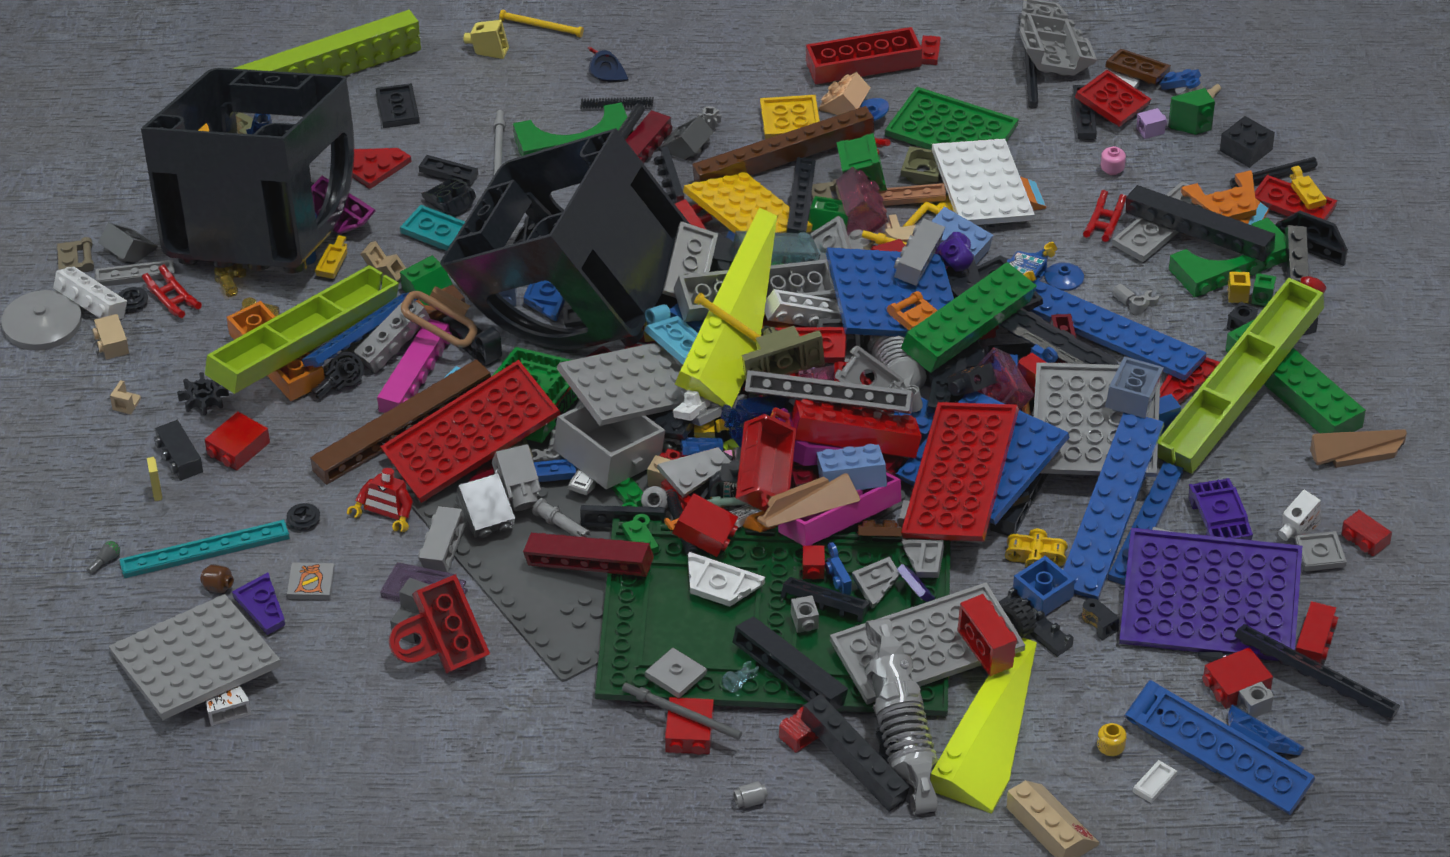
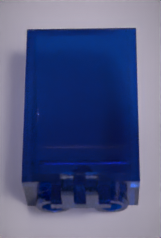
[720,396,790,447]

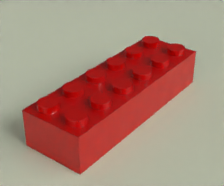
[806,27,922,84]
[791,399,921,458]

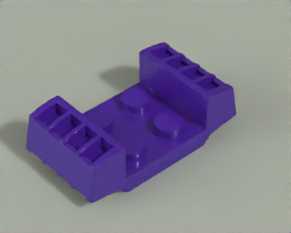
[1188,478,1253,540]

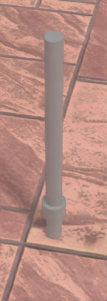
[494,110,505,175]

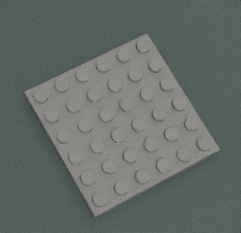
[1034,363,1160,477]
[108,594,282,720]

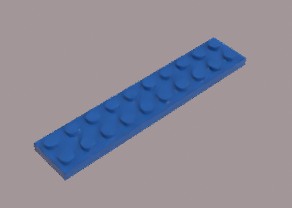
[1028,280,1206,381]
[1063,412,1164,600]

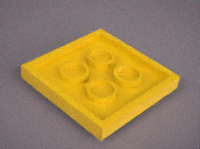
[760,95,820,139]

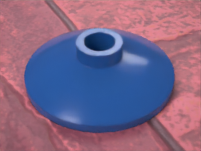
[859,98,889,121]
[1045,262,1084,291]

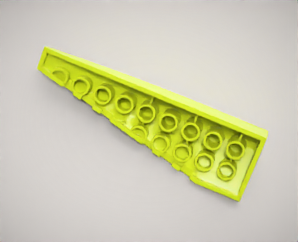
[930,637,1037,814]

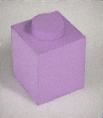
[1136,108,1167,139]

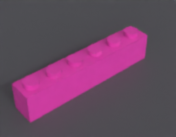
[377,319,452,413]

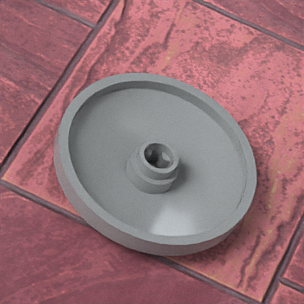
[1,290,82,350]

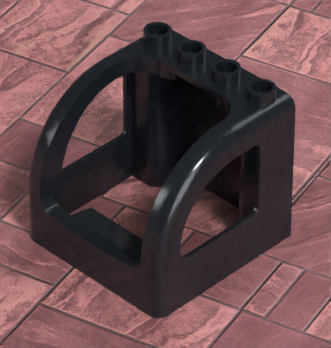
[141,68,355,273]
[440,128,690,350]

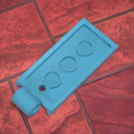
[644,304,698,364]

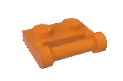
[887,291,938,330]

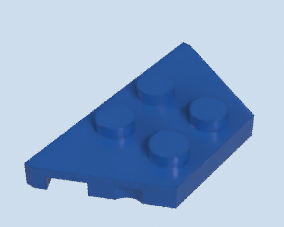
[524,281,565,321]
[1228,705,1304,755]

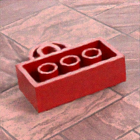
[389,574,490,674]

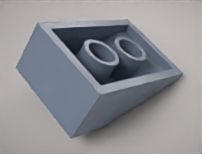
[1105,357,1164,418]

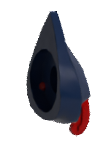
[588,47,628,81]

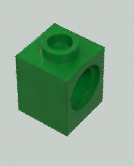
[1251,273,1276,306]

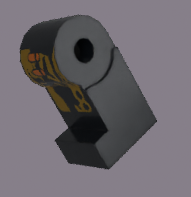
[1082,598,1119,641]

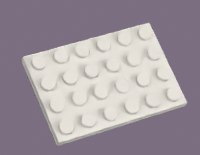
[931,139,1035,225]

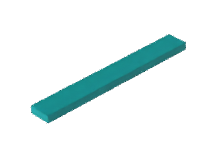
[119,520,290,579]

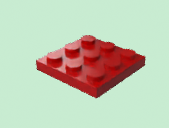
[1075,70,1151,127]

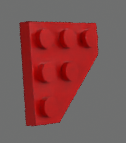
[352,148,412,189]

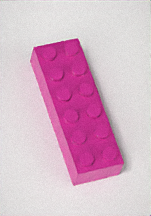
[778,472,901,546]

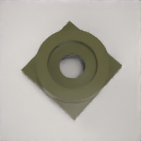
[901,146,941,185]

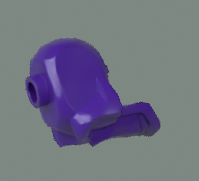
[935,232,974,272]

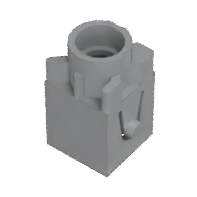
[492,444,541,511]

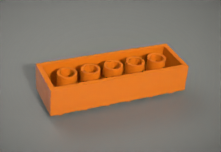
[226,301,325,401]

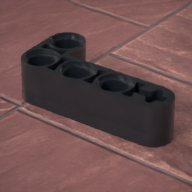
[440,315,502,366]

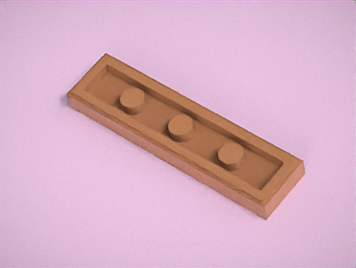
[869,183,946,207]

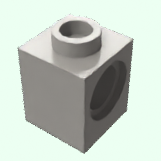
[791,596,819,633]
[1237,682,1274,718]

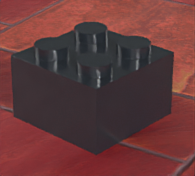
[1220,116,1275,168]

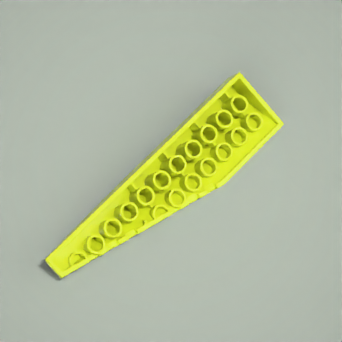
[675,207,777,410]

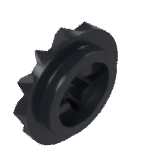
[118,287,148,312]
[286,503,320,531]

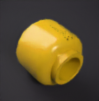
[1097,723,1127,756]

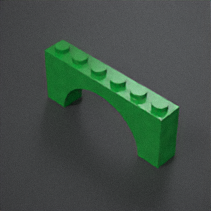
[513,102,633,156]
[1169,217,1287,298]

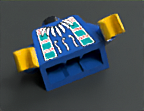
[1002,242,1057,284]

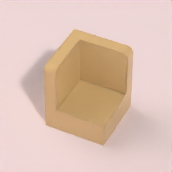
[110,380,141,414]

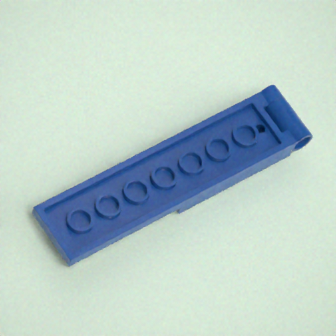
[1124,680,1315,815]

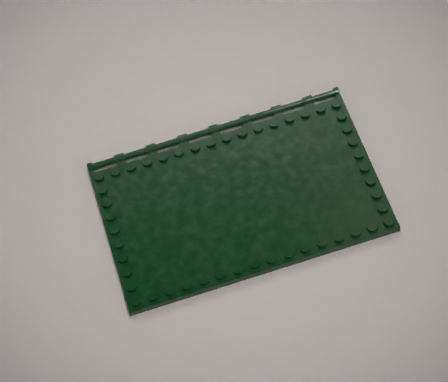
[595,519,951,716]

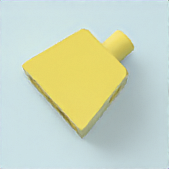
[463,20,509,59]

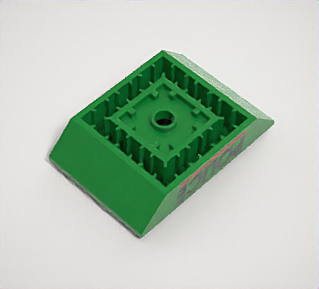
[491,347,577,443]

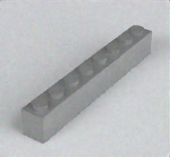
[745,370,914,414]

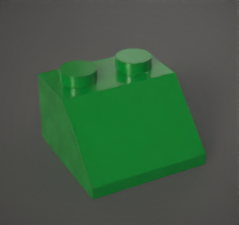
[1168,88,1215,135]
[809,196,853,232]
[400,255,453,306]

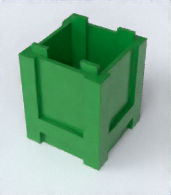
[837,133,887,199]

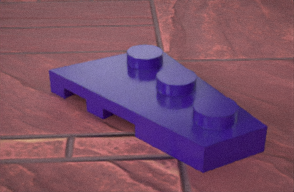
[232,572,285,635]

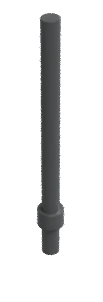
[622,683,742,740]

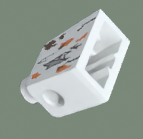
[1278,490,1321,541]
[206,685,251,726]

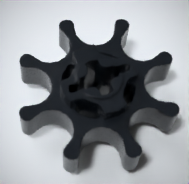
[177,372,229,415]

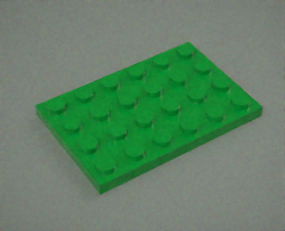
[885,87,1019,150]

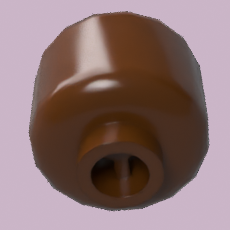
[200,564,234,594]

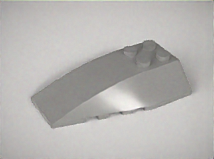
[1019,0,1097,76]

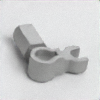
[1112,283,1159,315]
[531,430,563,462]

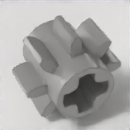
[698,106,722,129]

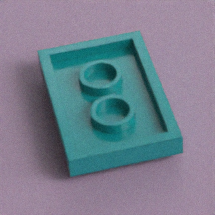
[400,205,465,251]

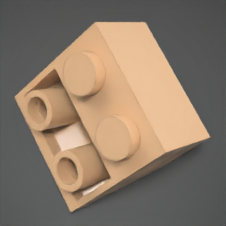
[818,72,871,115]

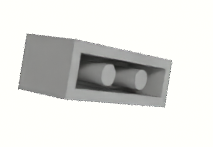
[418,506,467,573]

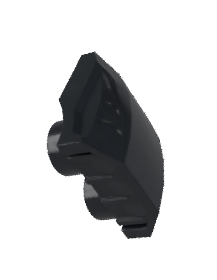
[421,177,476,215]

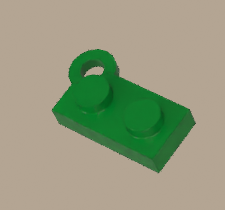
[611,478,643,507]
[622,514,659,554]

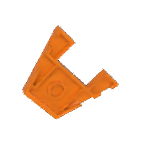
[1181,170,1257,220]

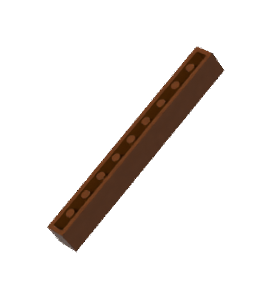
[692,106,874,182]
[310,360,491,485]

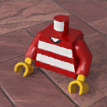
[347,468,413,532]

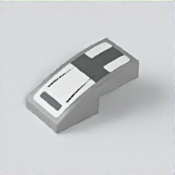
[568,469,596,495]

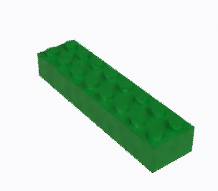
[901,262,1037,373]
[1225,319,1366,434]

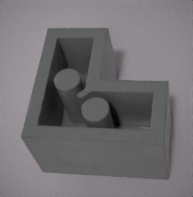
[390,578,429,644]

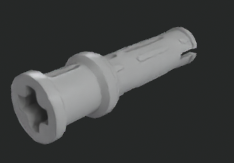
[532,498,591,538]

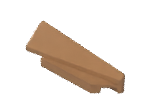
[1310,429,1407,468]
[757,473,860,527]

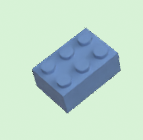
[932,207,993,265]
[817,444,887,490]

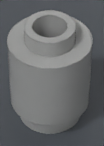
[733,781,768,809]

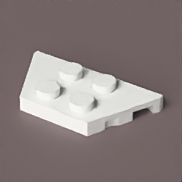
[688,552,765,606]

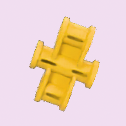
[1005,528,1068,568]

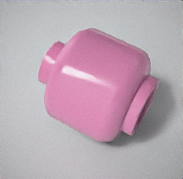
[1101,146,1126,175]

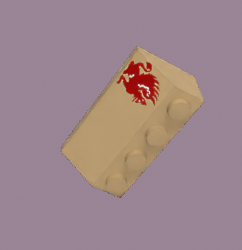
[1006,780,1099,857]

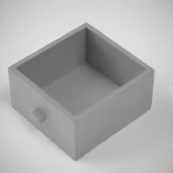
[553,404,665,489]

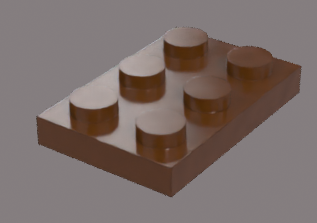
[1105,48,1171,84]
[857,520,902,536]

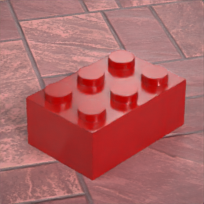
[957,594,1017,676]

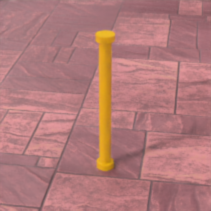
[499,10,584,38]
[694,293,760,342]

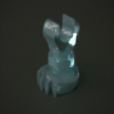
[722,661,759,693]

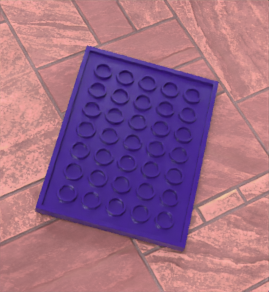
[1119,528,1303,661]

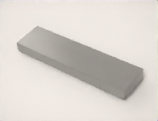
[95,260,175,286]

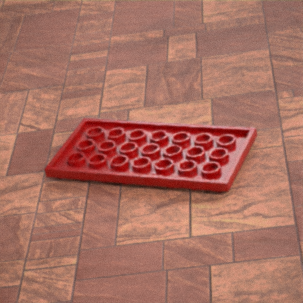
[380,360,561,503]
[901,402,1019,542]

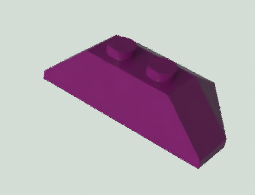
[311,175,376,235]

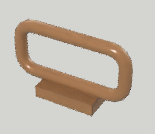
[401,286,477,348]

